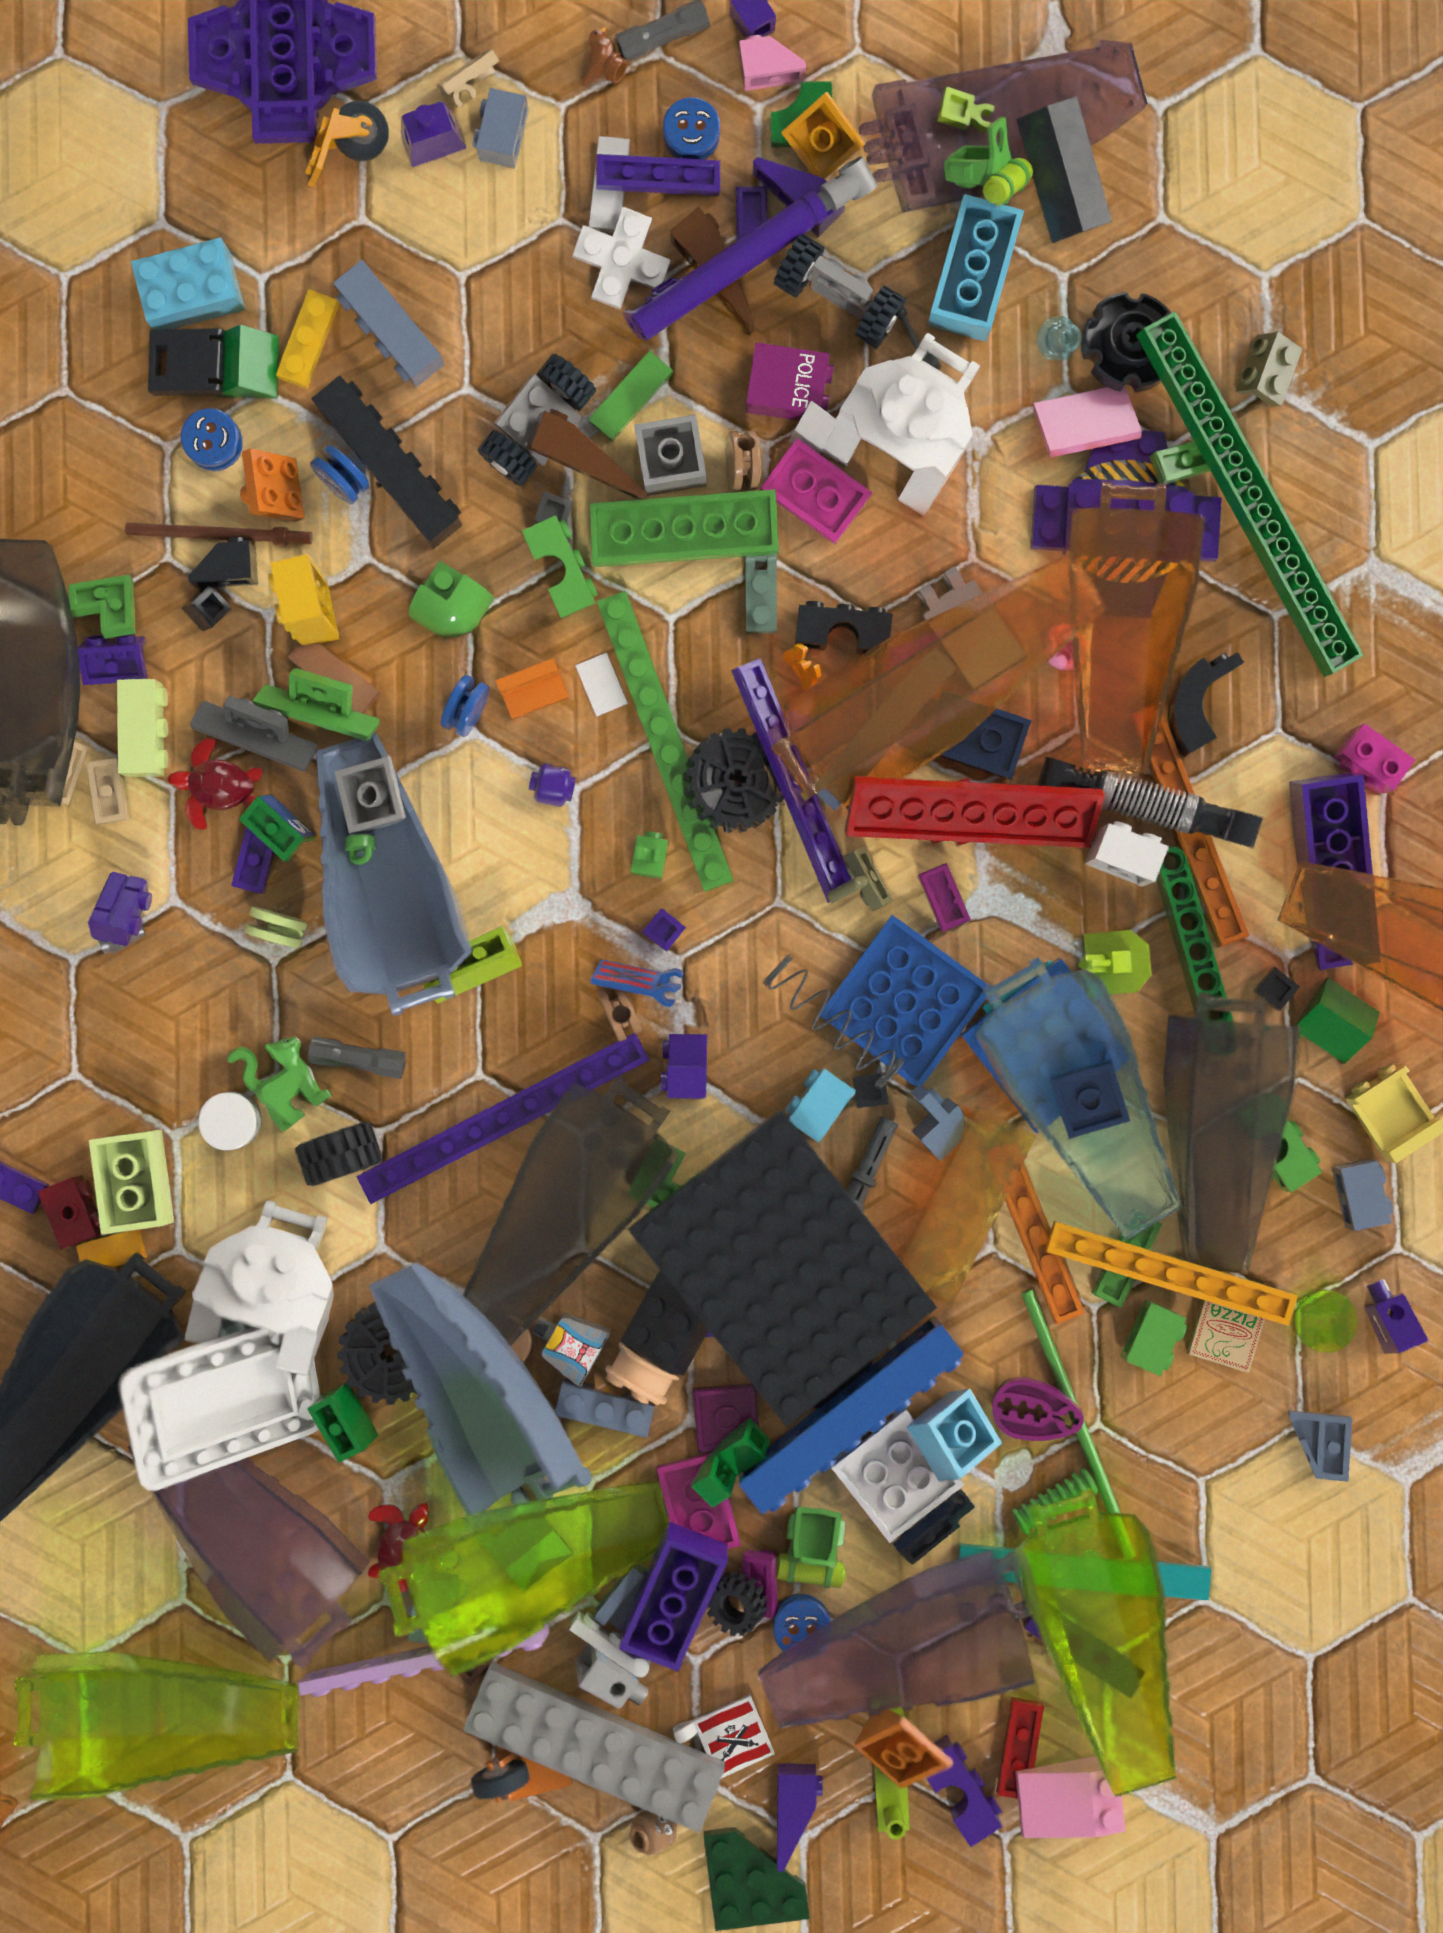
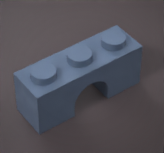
[555,1378,655,1438]

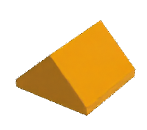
[781,92,865,179]

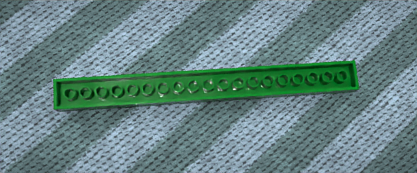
[1136,311,1364,677]

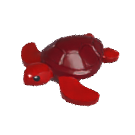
[167,738,263,830]
[368,1503,454,1593]

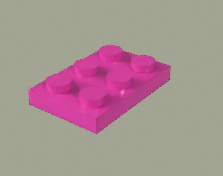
[760,438,872,545]
[657,1453,741,1549]

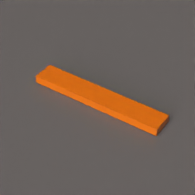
[984,1138,1085,1325]

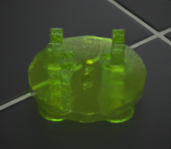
[1294,1289,1358,1353]

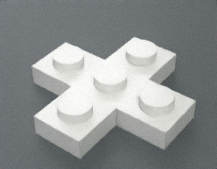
[573,207,670,310]

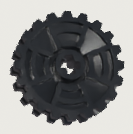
[682,728,784,833]
[337,1302,417,1405]

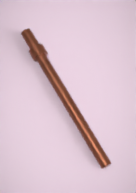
[125,523,313,546]

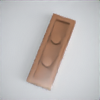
[287,643,380,714]

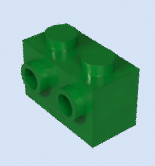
[307,1382,379,1463]

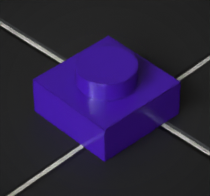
[642,908,686,952]

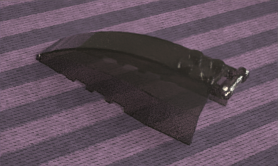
[1163,993,1302,1274]
[462,1076,679,1346]

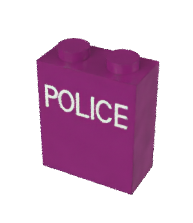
[746,342,834,421]

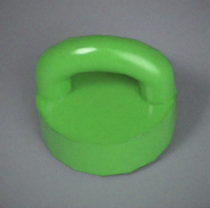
[344,834,376,865]

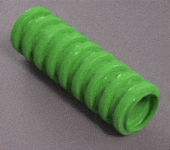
[1012,1468,1098,1535]

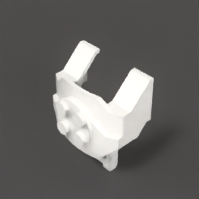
[821,333,981,516]
[185,1200,334,1377]

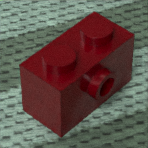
[37,1175,101,1250]

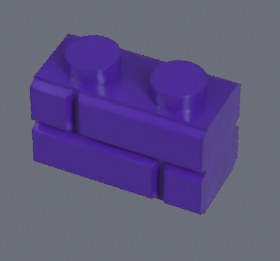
[88,872,152,946]

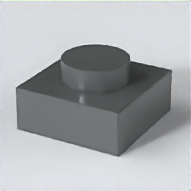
[534,491,573,523]

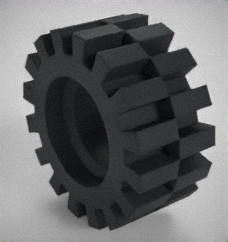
[707,1571,768,1636]

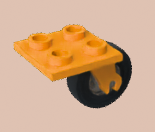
[305,101,389,188]

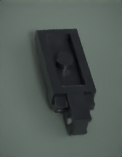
[893,1489,975,1565]

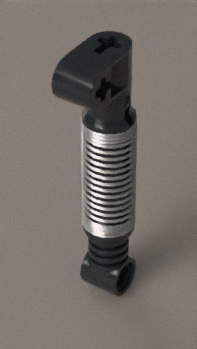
[1037,757,1263,848]

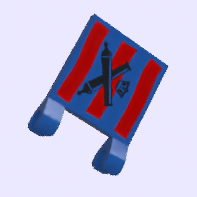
[590,959,683,1007]

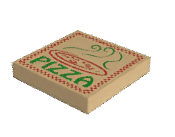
[1186,1300,1265,1373]

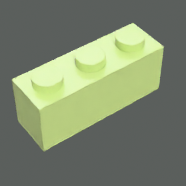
[117,679,168,777]

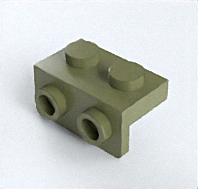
[1236,331,1302,407]

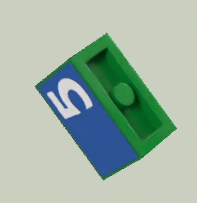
[239,794,316,862]

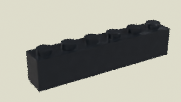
[311,375,462,548]

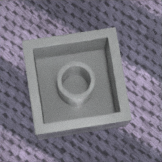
[634,414,707,496]

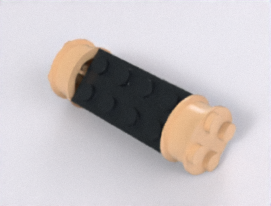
[605,1270,709,1405]

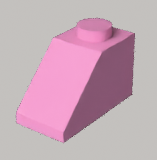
[739,35,806,91]

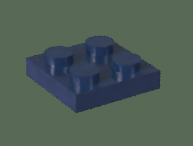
[1050,1060,1130,1139]

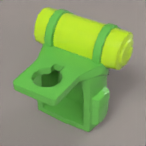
[944,117,1033,206]
[776,1507,846,1589]

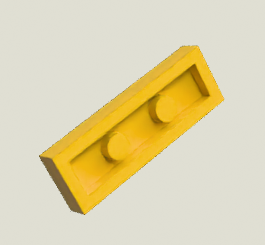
[276,289,339,389]

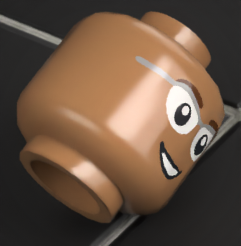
[629,1810,677,1856]

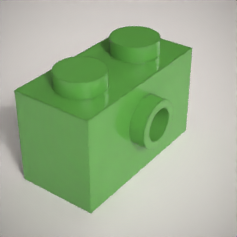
[1120,1299,1187,1377]

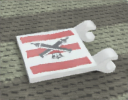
[673,1694,775,1778]

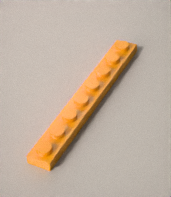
[1045,1221,1298,1326]

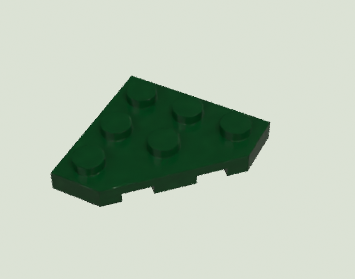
[704,1827,810,1931]

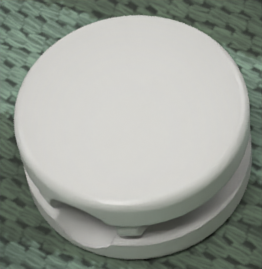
[198,1092,261,1150]

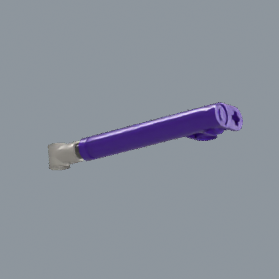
[623,156,878,341]

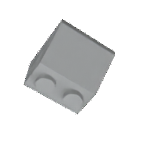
[334,756,406,833]

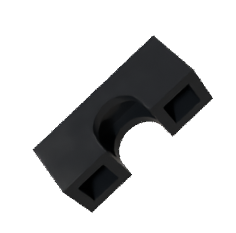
[795,601,893,656]

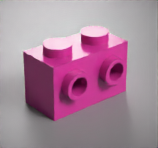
[1334,723,1415,794]

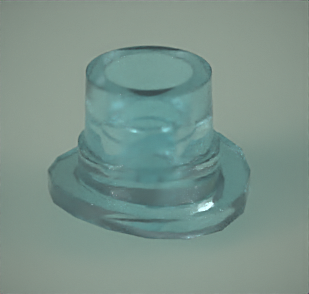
[1037,316,1081,361]

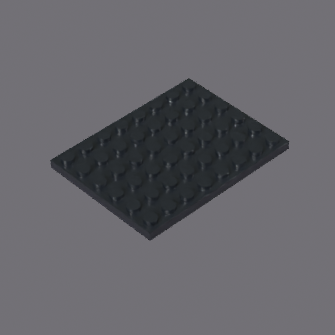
[628,1108,938,1427]

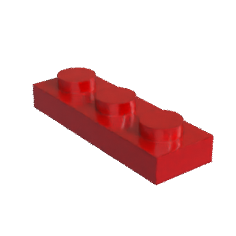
[996,1697,1044,1799]

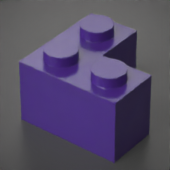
[661,1034,707,1099]

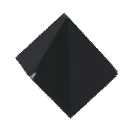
[182,584,231,631]

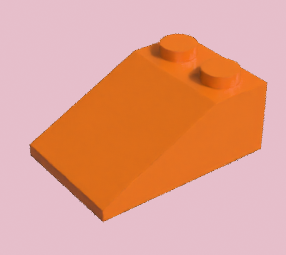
[853,1708,953,1789]

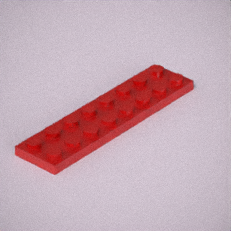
[845,776,1105,848]

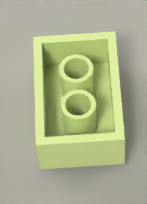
[89,1129,174,1235]

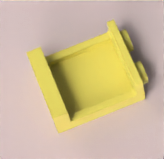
[1345,1063,1443,1163]

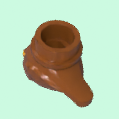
[581,27,628,88]

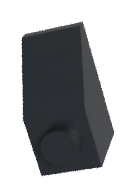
[188,537,258,589]

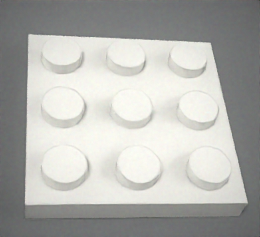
[832,1408,964,1543]

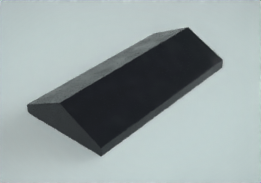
[1016,97,1112,244]

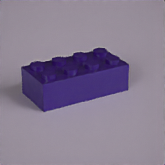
[619,1521,728,1671]

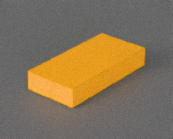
[76,1229,147,1267]

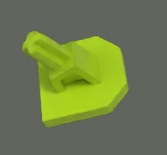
[1078,930,1152,996]

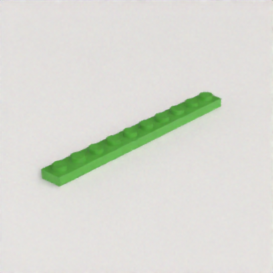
[597,591,733,892]

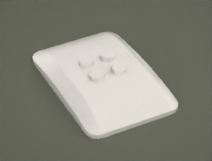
[120,1326,320,1490]

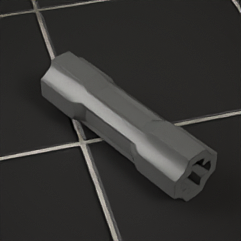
[615,0,710,62]
[308,1036,407,1079]

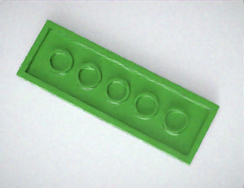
[590,489,779,567]

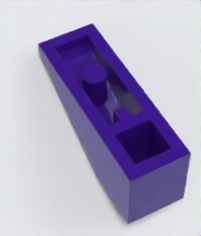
[753,157,845,237]
[776,1763,823,1872]

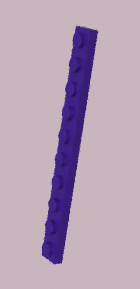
[356,1033,650,1204]

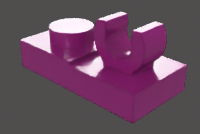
[743,1549,777,1619]

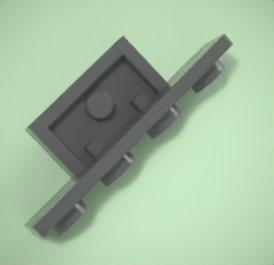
[190,696,317,772]

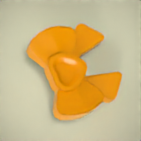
[783,643,821,690]

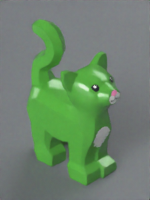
[227,1036,332,1132]

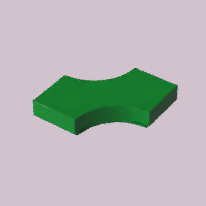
[771,81,832,147]

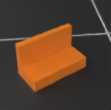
[495,658,569,720]

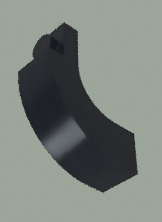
[1168,652,1244,758]

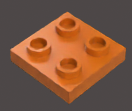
[240,448,305,522]

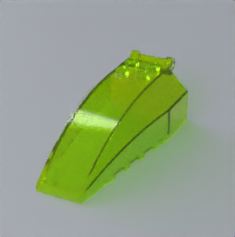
[378,1481,669,1677]
[1013,1489,1176,1798]
[14,1651,299,1801]

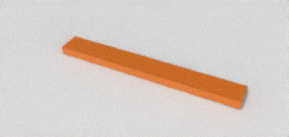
[1129,704,1249,947]

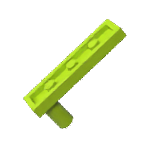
[870,1699,910,1840]

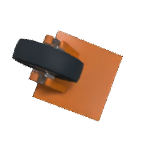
[471,1746,572,1803]

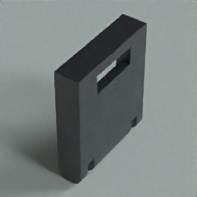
[148,328,225,396]

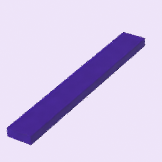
[731,658,852,903]

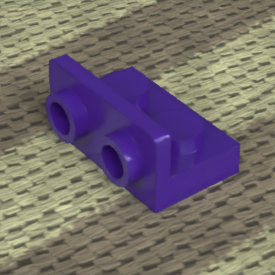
[76,634,148,685]

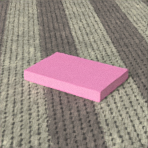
[1033,386,1142,458]

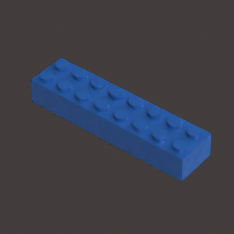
[738,1316,965,1515]

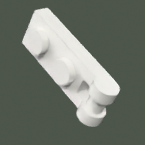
[569,1611,650,1677]

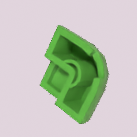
[408,560,495,638]

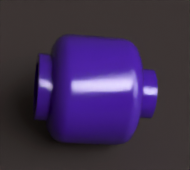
[528,763,576,807]

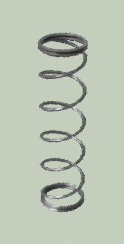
[763,954,905,1089]

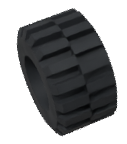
[295,1122,383,1186]

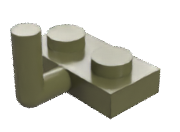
[827,846,893,912]

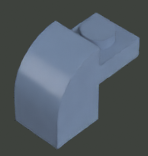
[910,1084,965,1161]

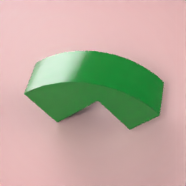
[691,1418,771,1508]

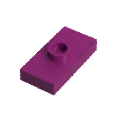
[917,863,971,933]

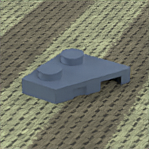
[1288,1410,1352,1482]

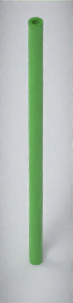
[1021,1289,1137,1558]

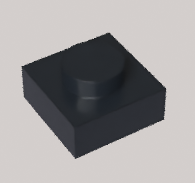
[1253,967,1300,1011]
[852,1073,888,1108]

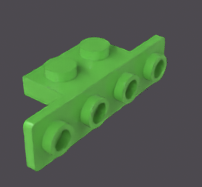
[253,668,380,741]

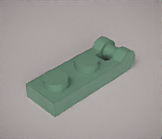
[745,554,777,634]

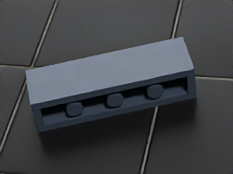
[333,260,445,387]

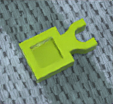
[936,86,994,133]

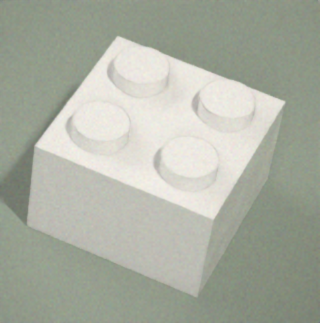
[1084,821,1169,886]

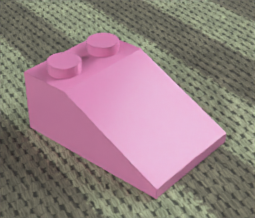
[1015,1755,1125,1838]

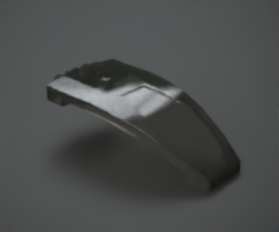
[0,539,80,826]

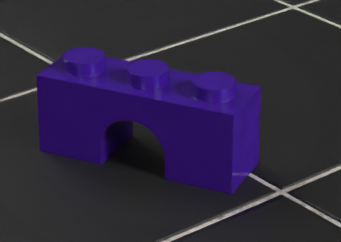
[926,1735,1003,1848]

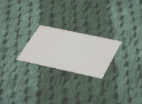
[789,401,839,454]
[575,653,628,717]

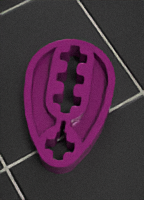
[992,1377,1084,1441]

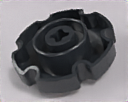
[1080,292,1171,393]

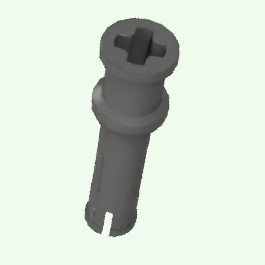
[846,1116,899,1212]

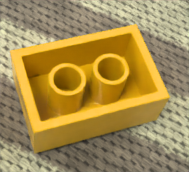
[268,554,340,646]

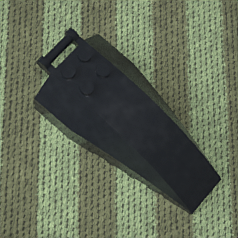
[0,1252,187,1522]

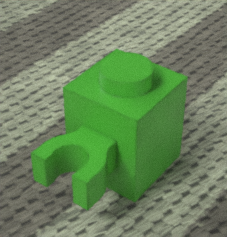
[631,831,669,880]

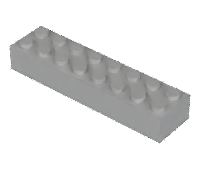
[463,1662,724,1833]

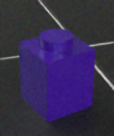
[730,0,776,39]

